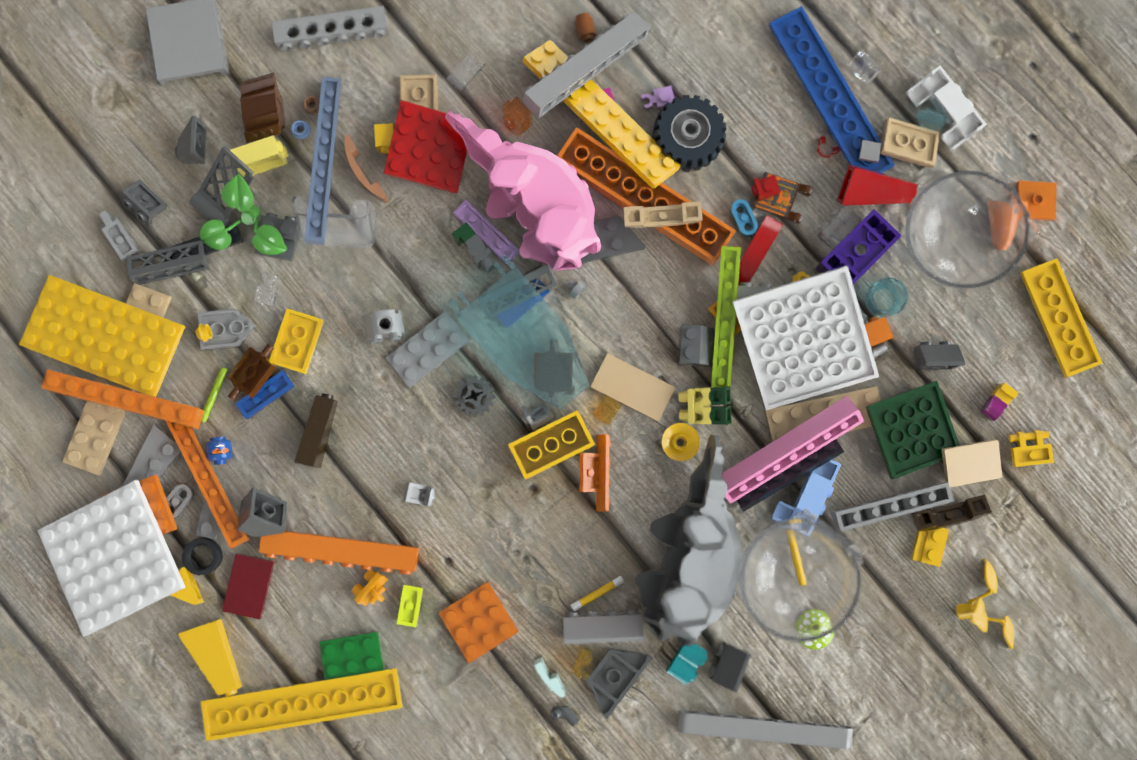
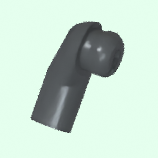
[550,706,579,726]

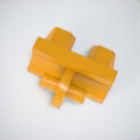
[351,570,388,606]

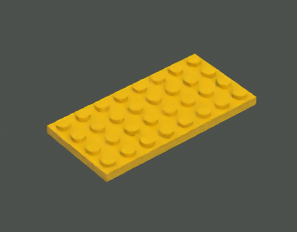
[19,275,185,397]

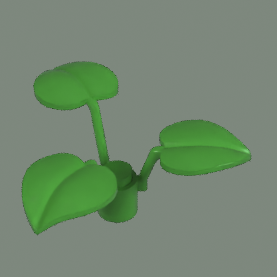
[200,174,287,255]

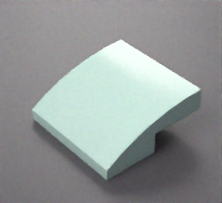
[534,657,565,698]

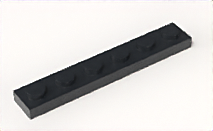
[736,439,844,512]

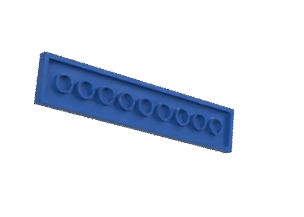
[768,6,895,173]

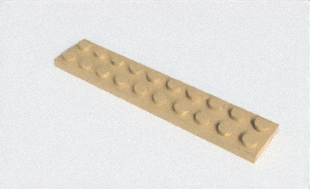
[62,283,172,475]

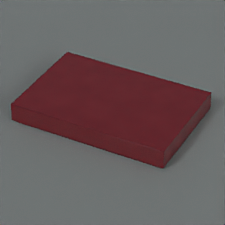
[222,553,275,619]

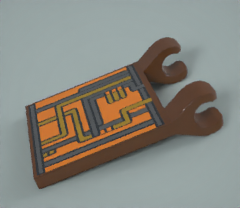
[752,172,813,224]

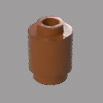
[574,12,597,43]

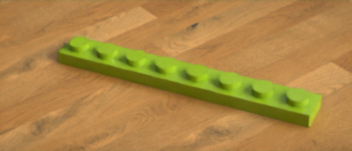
[711,246,741,388]

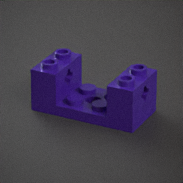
[815,209,902,284]

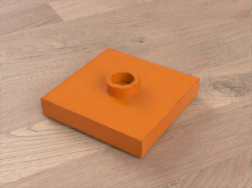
[1016,180,1056,221]

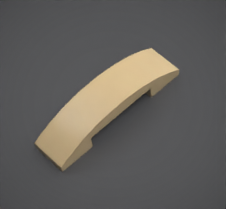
[624,201,703,228]

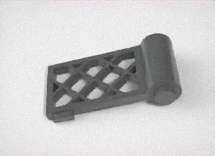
[189,147,254,227]

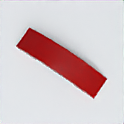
[738,215,783,285]

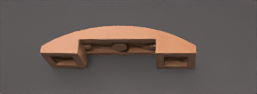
[344,134,389,203]

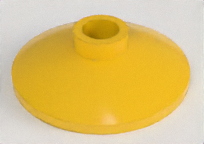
[661,423,700,461]

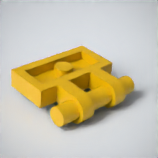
[1008,430,1054,467]

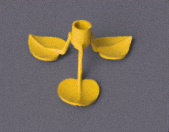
[956,558,1014,649]

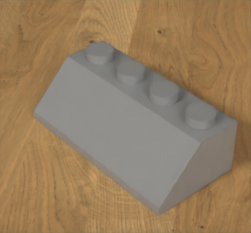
[563,610,644,644]

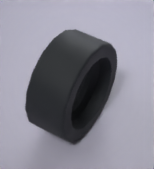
[182,538,223,575]

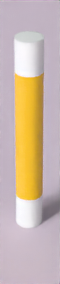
[570,575,624,611]

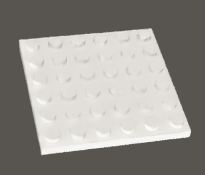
[733,265,879,410]
[37,480,185,637]

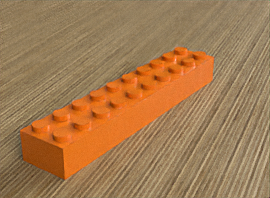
[557,127,736,266]

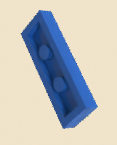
[235,370,295,420]

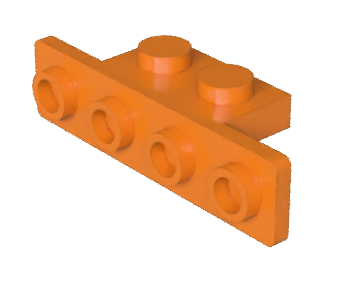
[579,434,611,512]

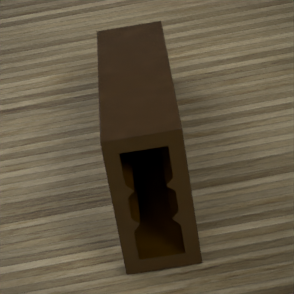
[294,393,338,468]

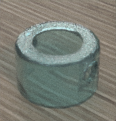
[865,277,909,318]

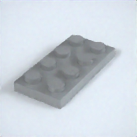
[386,311,470,388]

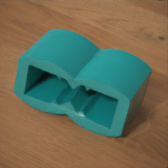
[666,643,708,685]

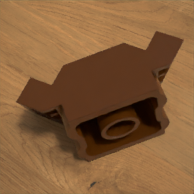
[239,72,286,143]

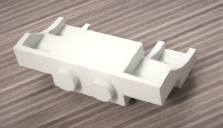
[906,66,987,152]

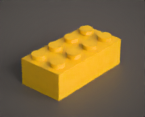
[508,410,595,480]

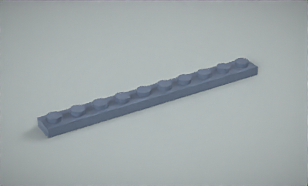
[304,77,341,245]

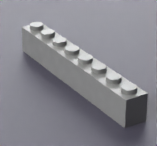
[523,11,650,119]

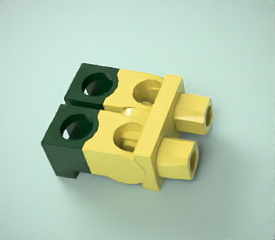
[678,386,732,425]

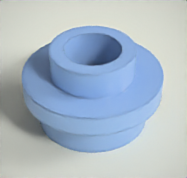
[291,120,310,139]

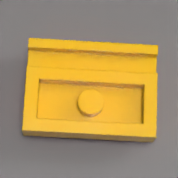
[911,528,949,567]

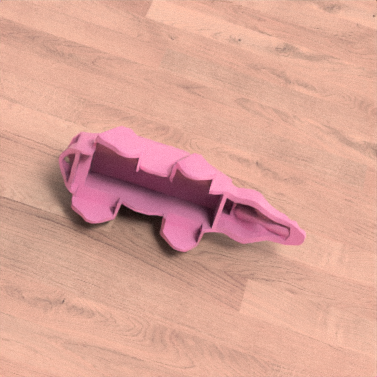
[445,111,601,271]

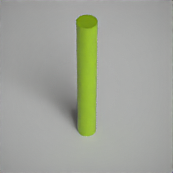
[201,367,228,423]

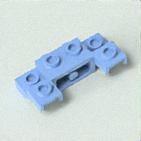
[771,460,841,535]

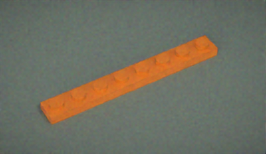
[166,421,249,549]

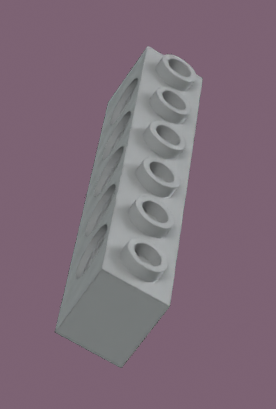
[272,6,389,51]
[831,482,954,532]

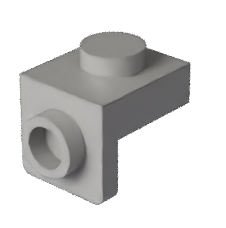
[521,403,553,430]
[403,482,436,507]

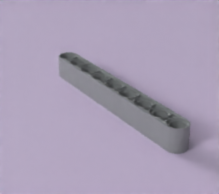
[677,710,853,749]

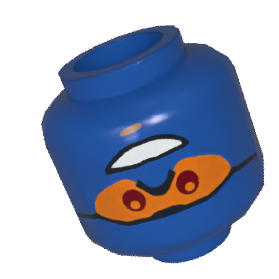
[206,436,232,465]

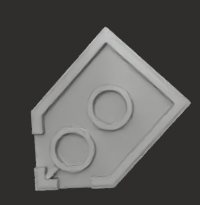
[197,309,256,350]

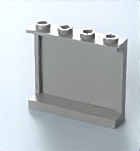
[145,0,230,86]

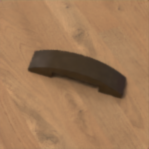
[911,495,992,531]

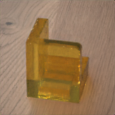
[593,395,622,426]

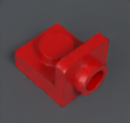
[751,175,781,201]

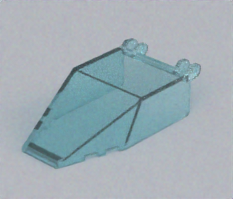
[449,255,590,410]

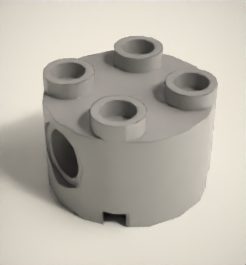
[363,309,405,344]

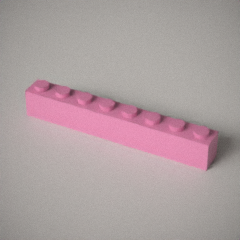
[722,396,864,504]

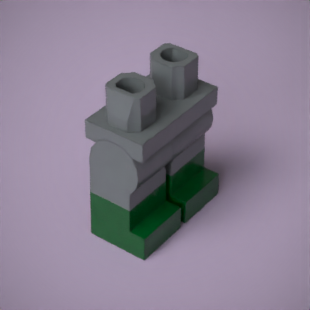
[452,222,496,274]

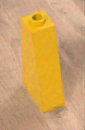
[178,619,242,697]

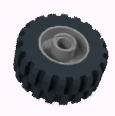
[652,95,727,172]

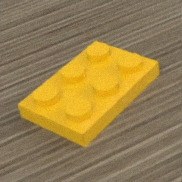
[269,308,324,374]

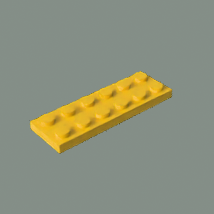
[1020,258,1103,378]

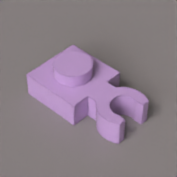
[641,86,674,110]

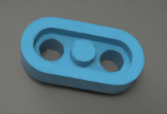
[730,200,758,237]

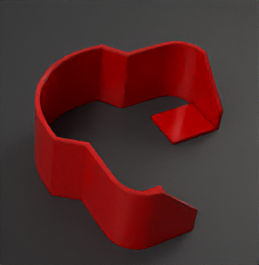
[817,136,840,158]

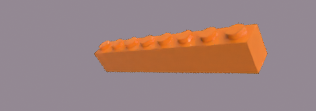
[41,369,204,430]
[259,531,420,575]

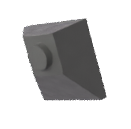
[175,116,207,164]

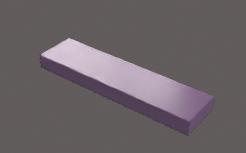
[453,199,519,265]

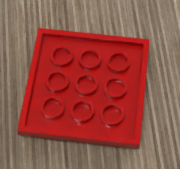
[383,100,474,194]

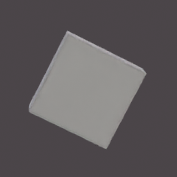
[858,140,881,163]

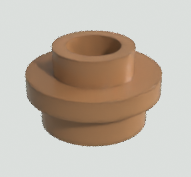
[303,96,320,115]

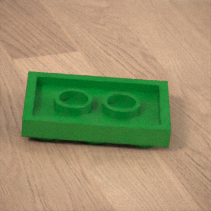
[319,631,384,680]

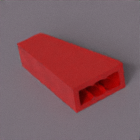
[836,165,918,206]

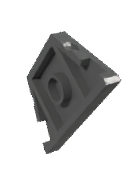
[581,216,645,264]
[586,648,652,719]

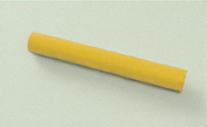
[785,527,806,586]

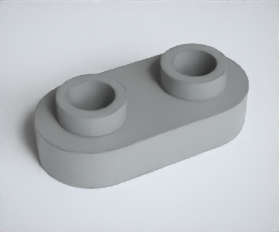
[166,484,194,519]

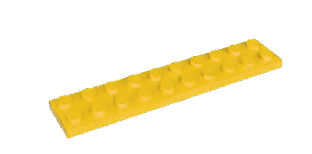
[522,40,681,189]
[201,668,403,741]

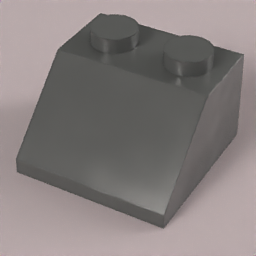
[678,324,715,367]
[914,341,965,370]
[237,488,287,537]
[709,642,751,693]

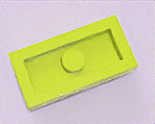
[397,585,423,627]

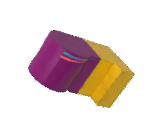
[981,382,1019,421]

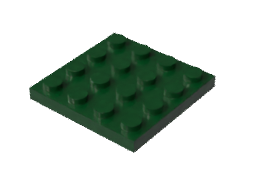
[865,381,960,479]

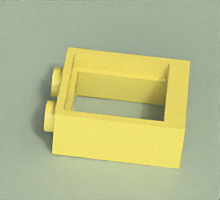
[230,135,289,176]

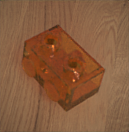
[502,96,533,137]

